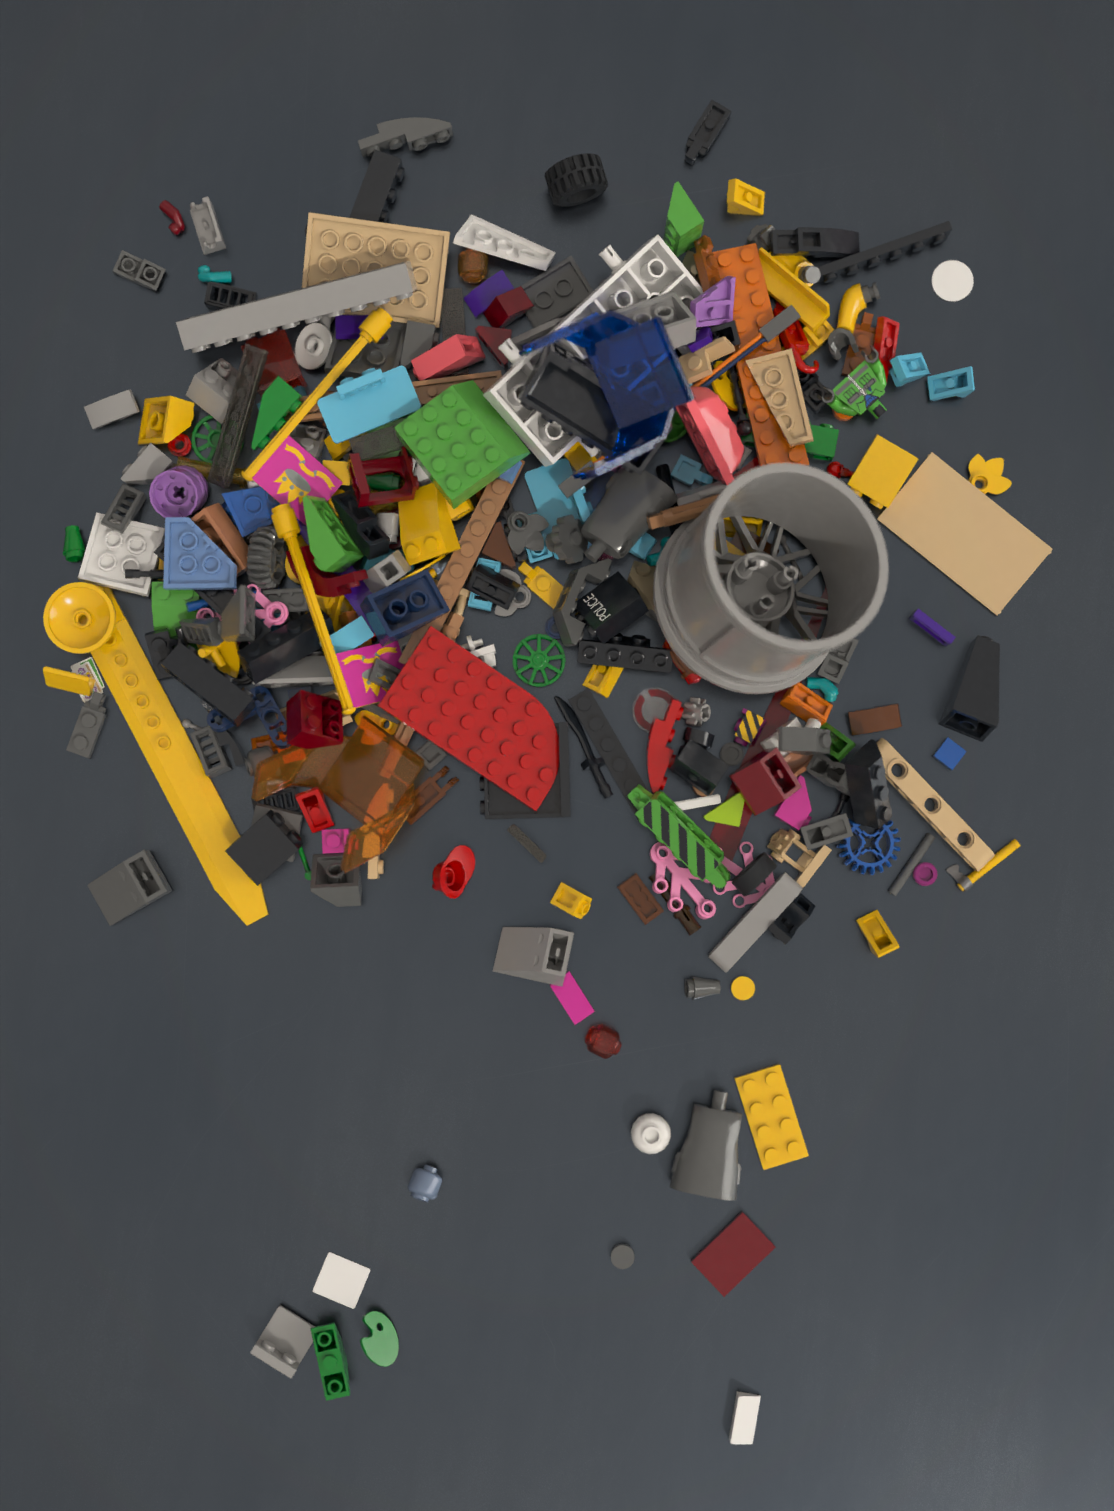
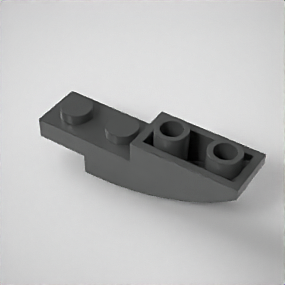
[358,117,453,157]

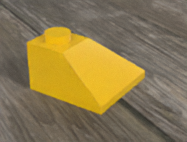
[138,396,194,445]

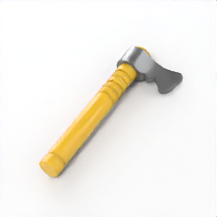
[946,839,1020,892]

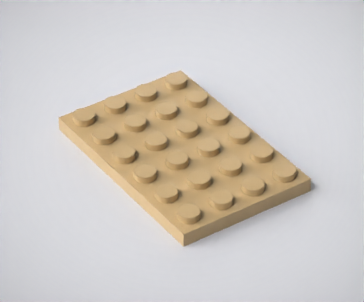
[302,212,450,328]

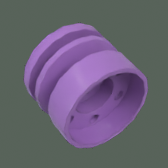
[149,465,209,518]

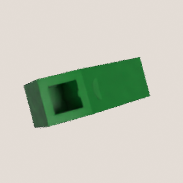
[251,376,303,451]

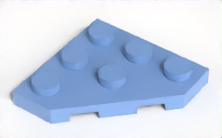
[163,517,237,590]

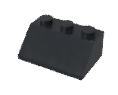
[844,739,892,829]

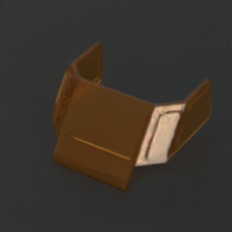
[252,716,425,872]

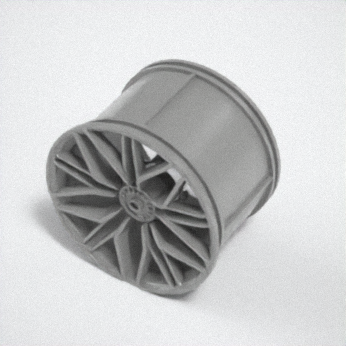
[653,463,889,694]

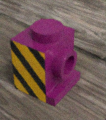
[734,708,767,747]

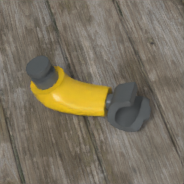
[747,224,821,287]
[828,282,880,361]

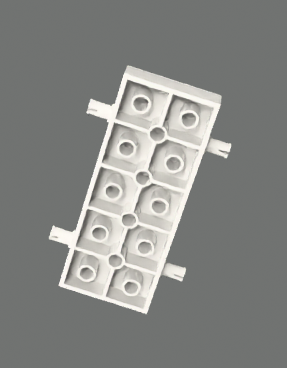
[482,234,703,467]

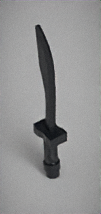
[554,696,613,799]

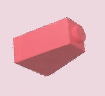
[411,334,486,381]

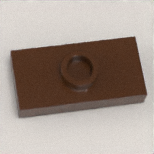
[617,873,664,925]

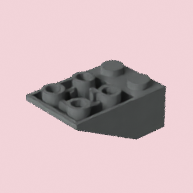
[87,850,172,926]

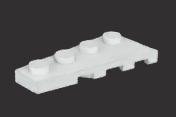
[453,214,556,271]

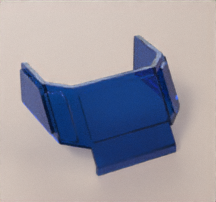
[518,310,695,480]

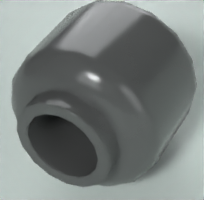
[244,745,281,780]

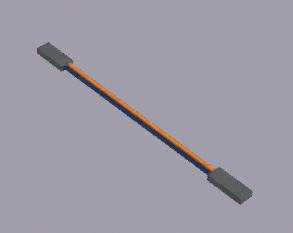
[558,304,801,499]

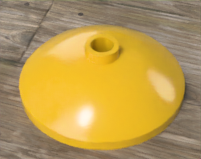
[43,582,116,654]

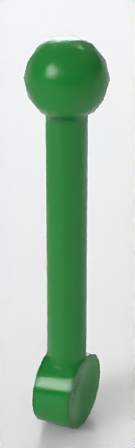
[298,834,311,880]

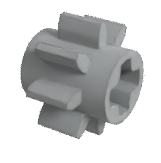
[682,697,711,727]

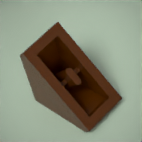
[482,521,516,570]

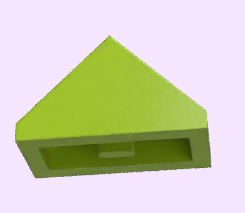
[703,792,745,827]

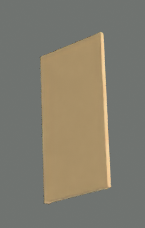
[877,452,1053,616]

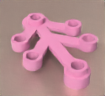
[196,584,289,646]
[712,841,775,908]
[650,842,716,919]

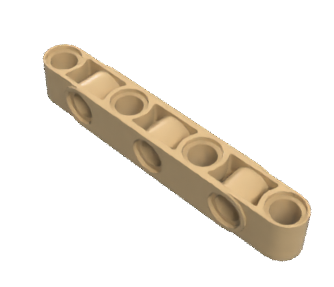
[876,738,995,872]

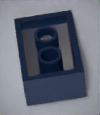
[360,569,450,647]

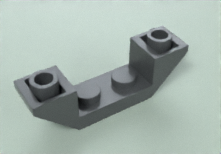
[552,558,612,647]

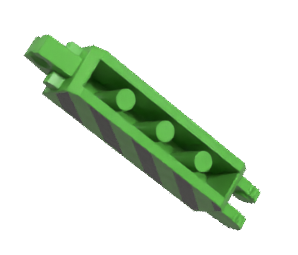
[627,784,731,889]

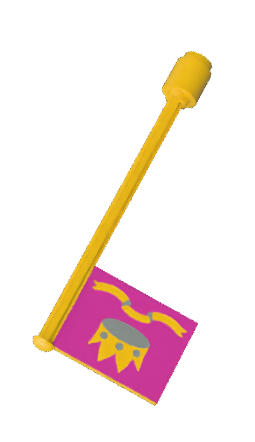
[241,307,393,526]
[271,504,404,715]

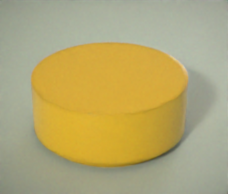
[731,976,755,1000]

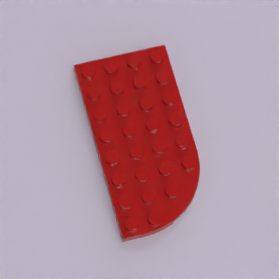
[378,626,560,811]

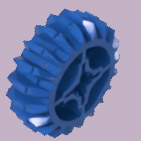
[836,815,901,875]

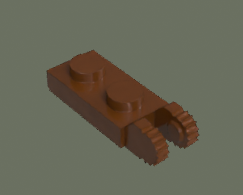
[396,766,459,826]

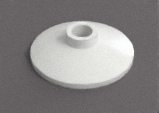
[295,323,332,370]

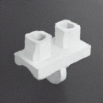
[460,635,496,668]

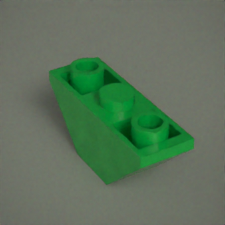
[311,1322,350,1401]

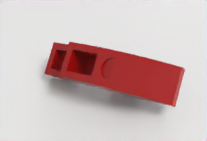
[646,697,684,793]

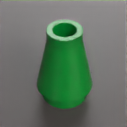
[63,525,86,562]

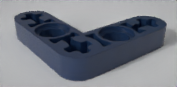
[207,686,291,749]

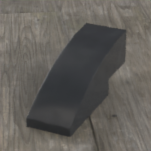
[331,490,390,560]

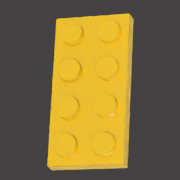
[734,1064,809,1170]

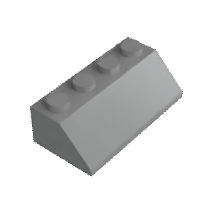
[589,292,697,369]
[253,652,335,688]

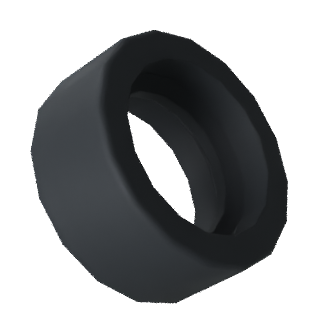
[732,852,777,896]

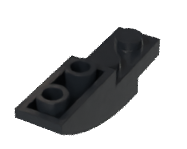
[770,227,860,257]

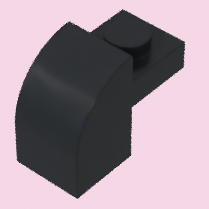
[768,893,816,945]

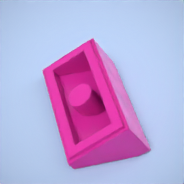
[549,971,595,1025]

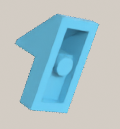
[889,352,930,387]
[927,366,975,401]

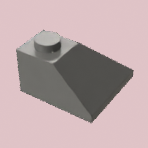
[217,585,256,642]
[310,852,362,907]

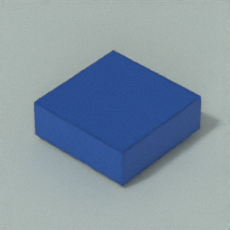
[933,737,967,770]

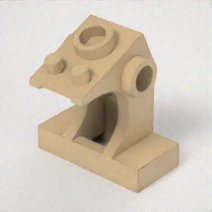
[767,828,832,888]

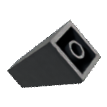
[939,635,1000,742]

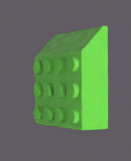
[394,380,530,509]

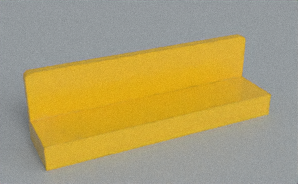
[758,247,830,332]

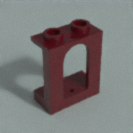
[347,447,419,507]

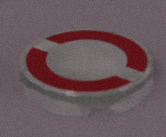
[632,687,676,733]

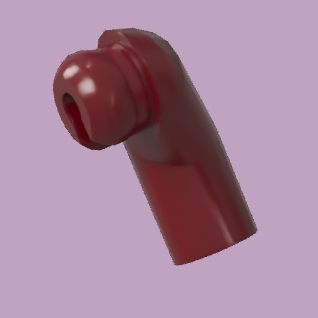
[159,200,185,235]

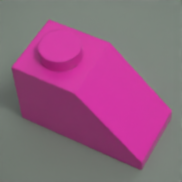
[772,775,812,831]

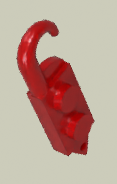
[773,301,819,374]

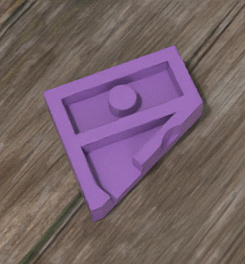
[690,275,736,327]

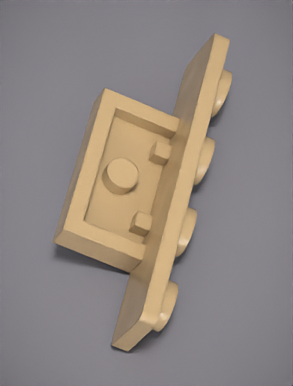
[643,337,735,393]

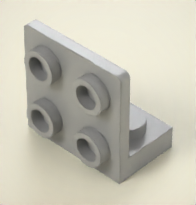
[250,1305,315,1378]

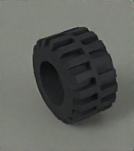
[544,154,609,207]

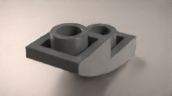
[113,250,166,291]

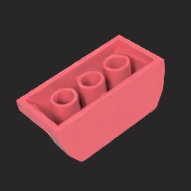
[670,387,745,485]

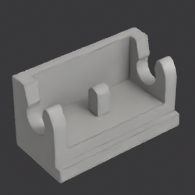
[190,196,226,255]

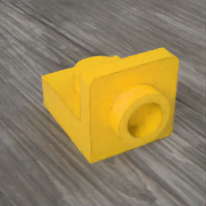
[550,882,592,919]

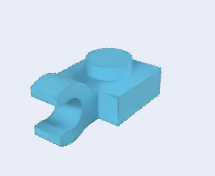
[670,454,714,487]

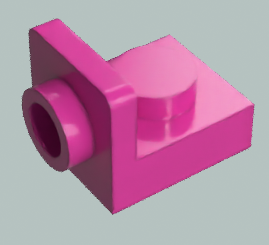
[322,828,356,854]

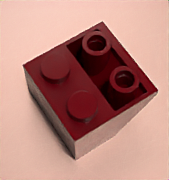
[286,690,343,749]
[729,747,802,816]

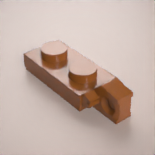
[693,235,721,292]
[841,312,876,376]

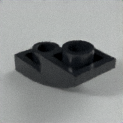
[796,360,827,414]

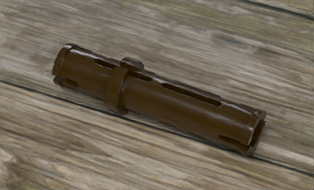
[648,873,701,936]

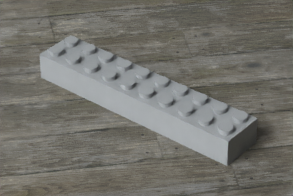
[176,261,417,353]

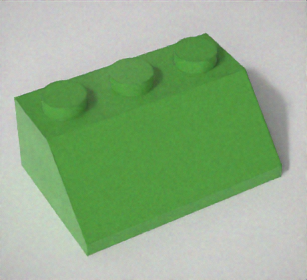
[663,182,704,257]

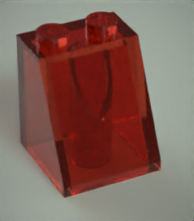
[241,329,308,398]

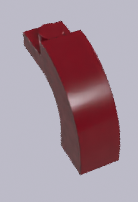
[286,545,368,597]

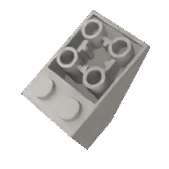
[493,927,574,987]

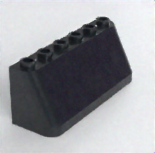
[519,340,673,475]

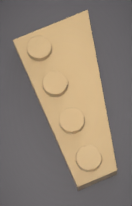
[745,348,814,447]

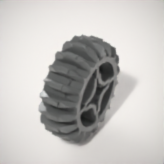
[246,525,288,590]

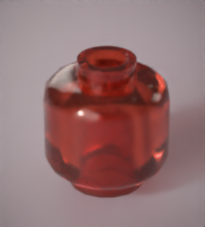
[585,1024,622,1059]

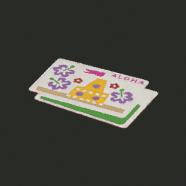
[71,657,105,703]

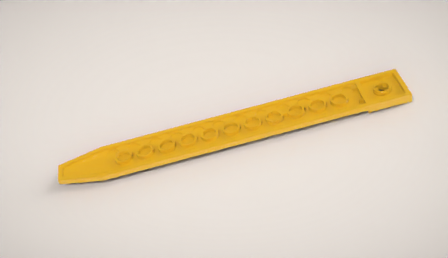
[80,584,269,926]

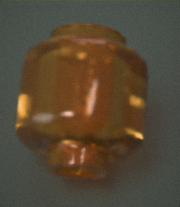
[458,248,488,283]

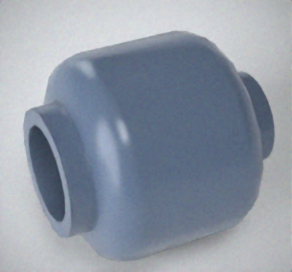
[407,1165,442,1203]

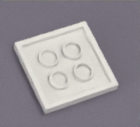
[78,512,165,597]

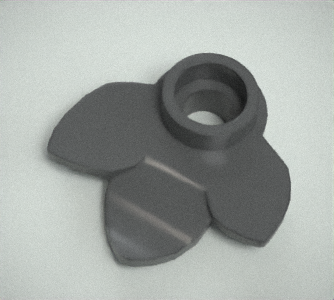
[507,511,549,555]

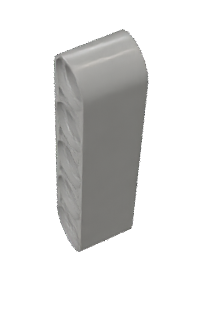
[708,872,803,973]

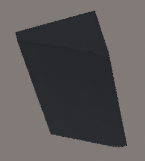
[466,564,520,610]

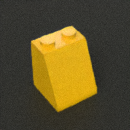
[847,434,918,509]

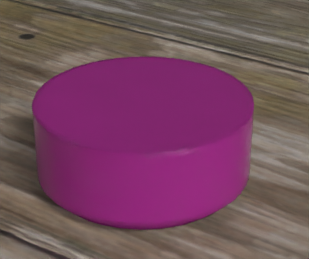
[912,862,937,886]

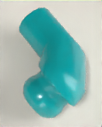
[806,677,838,702]

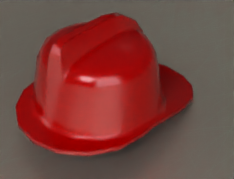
[432,845,475,899]

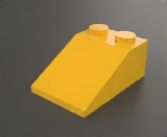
[398,482,461,566]

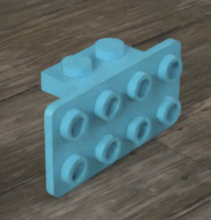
[317,366,421,444]
[525,458,594,560]

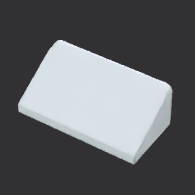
[729,1391,761,1444]

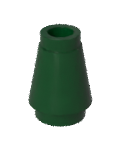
[366,472,400,492]

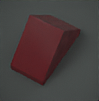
[483,286,534,328]
[475,326,512,370]

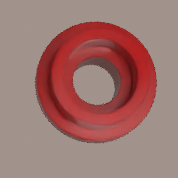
[168,433,192,457]

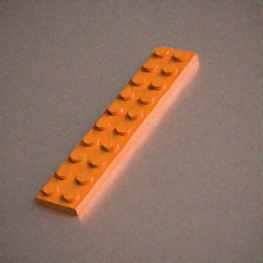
[712,243,809,466]

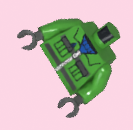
[817,345,887,419]

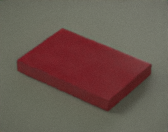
[691,1211,776,1297]

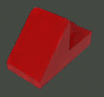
[295,787,334,833]

